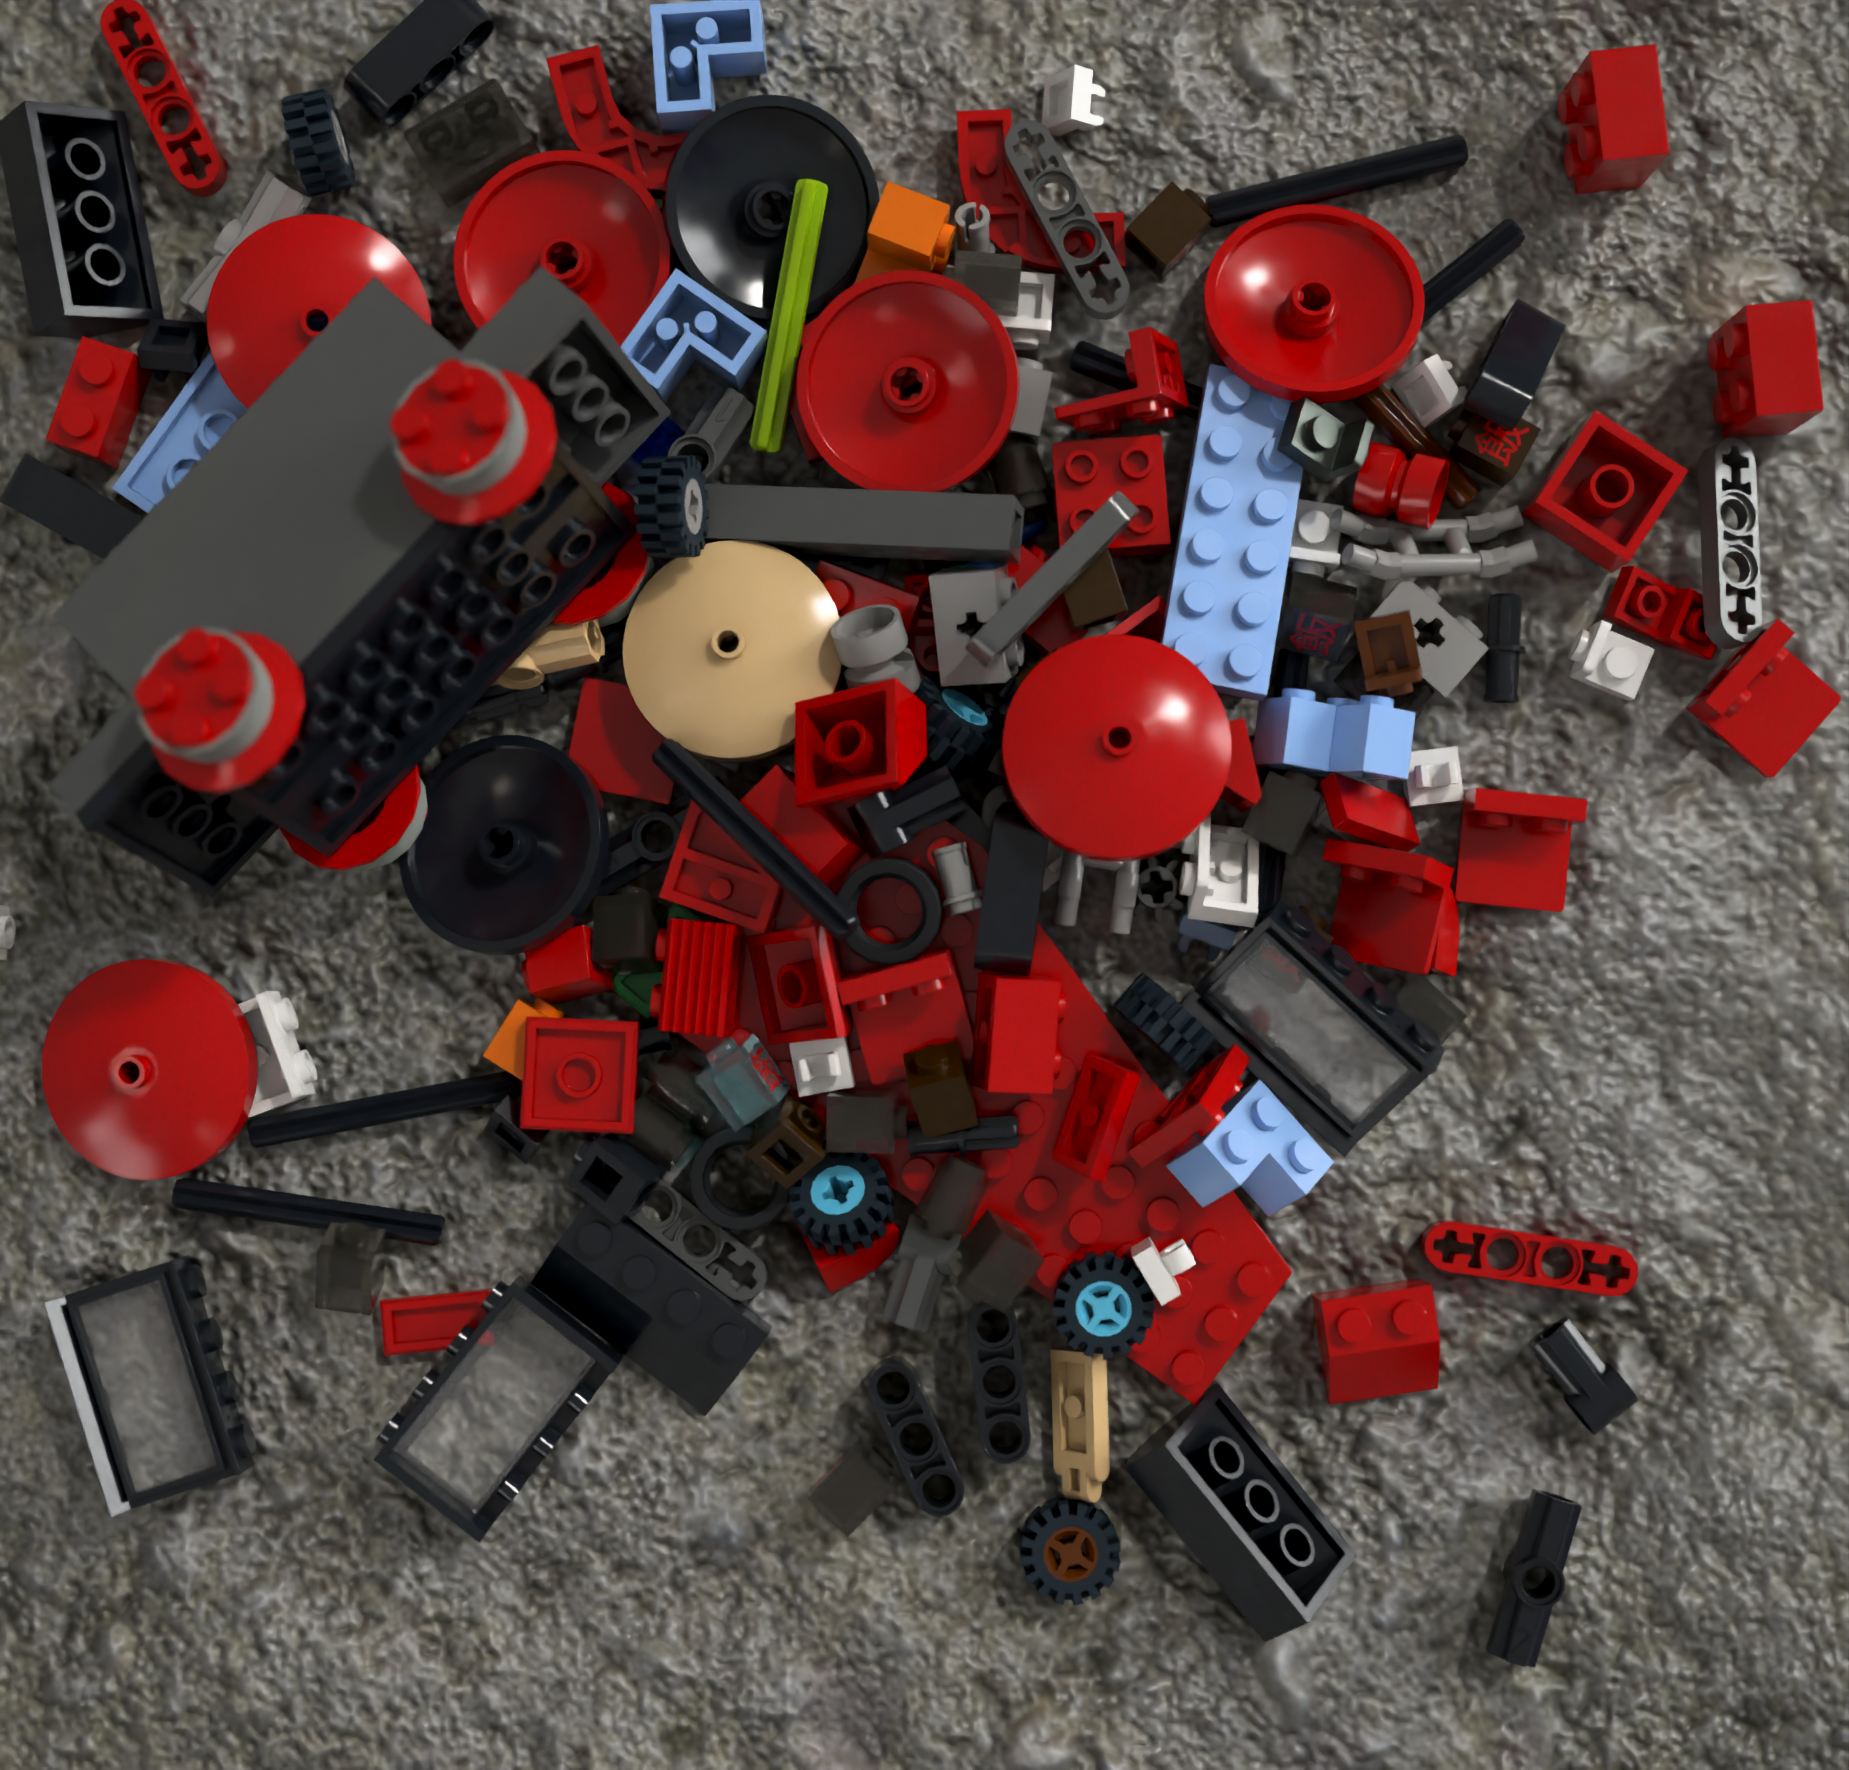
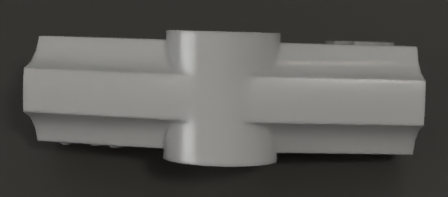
[179,170,312,327]

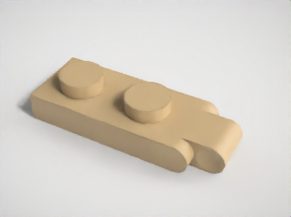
[1050,1347,1110,1503]

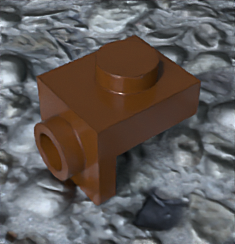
[1354,609,1423,697]

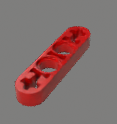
[100,0,227,197]
[1420,1220,1638,1296]

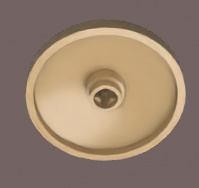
[622,540,844,762]

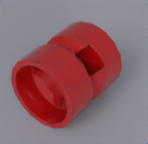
[1353,442,1450,530]

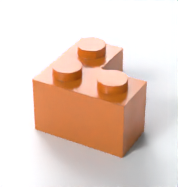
[854,181,956,284]

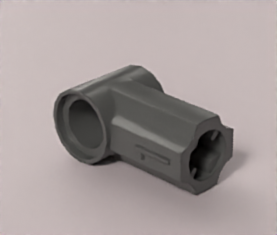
[668,384,756,484]
[882,1212,963,1332]

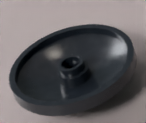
[662,95,880,321]
[399,735,609,956]

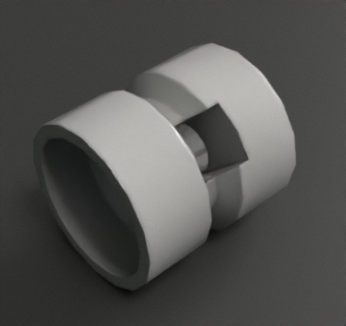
[830,604,921,693]

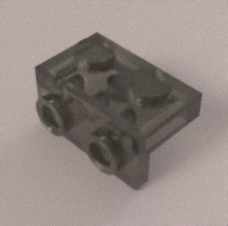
[403,79,541,209]

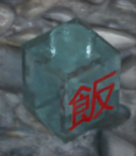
[696,1033,792,1132]

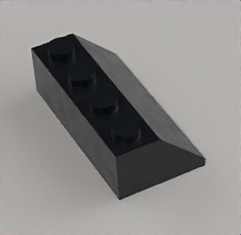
[0,100,164,338]
[531,1202,772,1416]
[1124,1383,1357,1642]

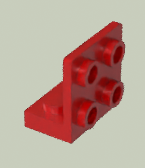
[1054,327,1189,437]
[1051,434,1171,559]
[1686,619,1841,778]
[1453,788,1587,912]
[1322,838,1454,976]
[836,948,974,1085]

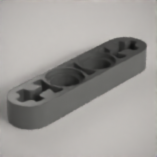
[1004,120,1130,320]
[1698,438,1763,649]
[965,491,1140,668]
[630,1177,768,1301]

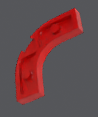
[546,45,689,196]
[956,109,1126,274]

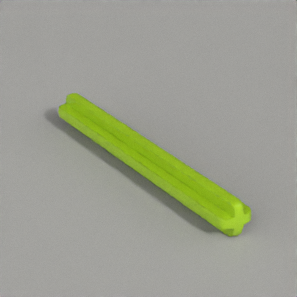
[750,179,828,453]

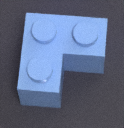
[650,0,767,135]
[621,268,768,404]
[1253,688,1416,780]
[1166,1079,1334,1217]

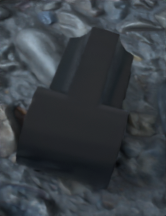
[847,765,967,859]
[1528,1317,1638,1435]

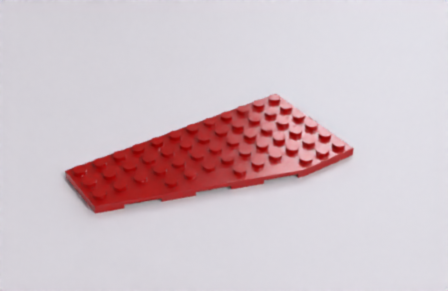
[658,786,1292,1405]

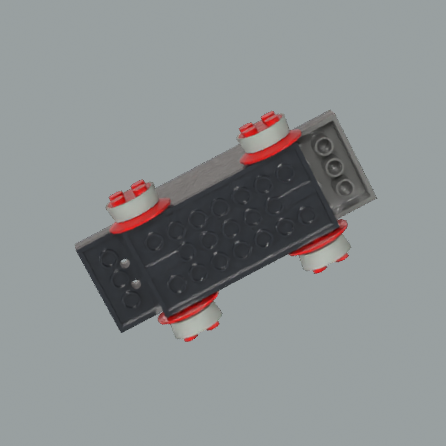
[49,266,671,898]

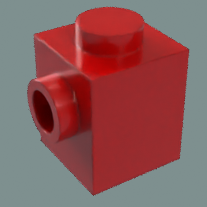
[521,925,614,1005]

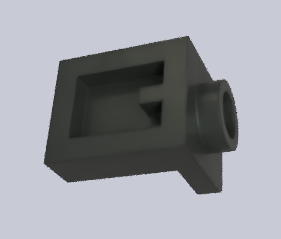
[1277,397,1374,482]

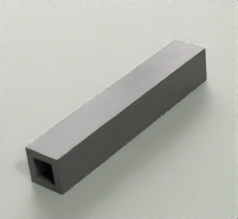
[704,484,1025,564]

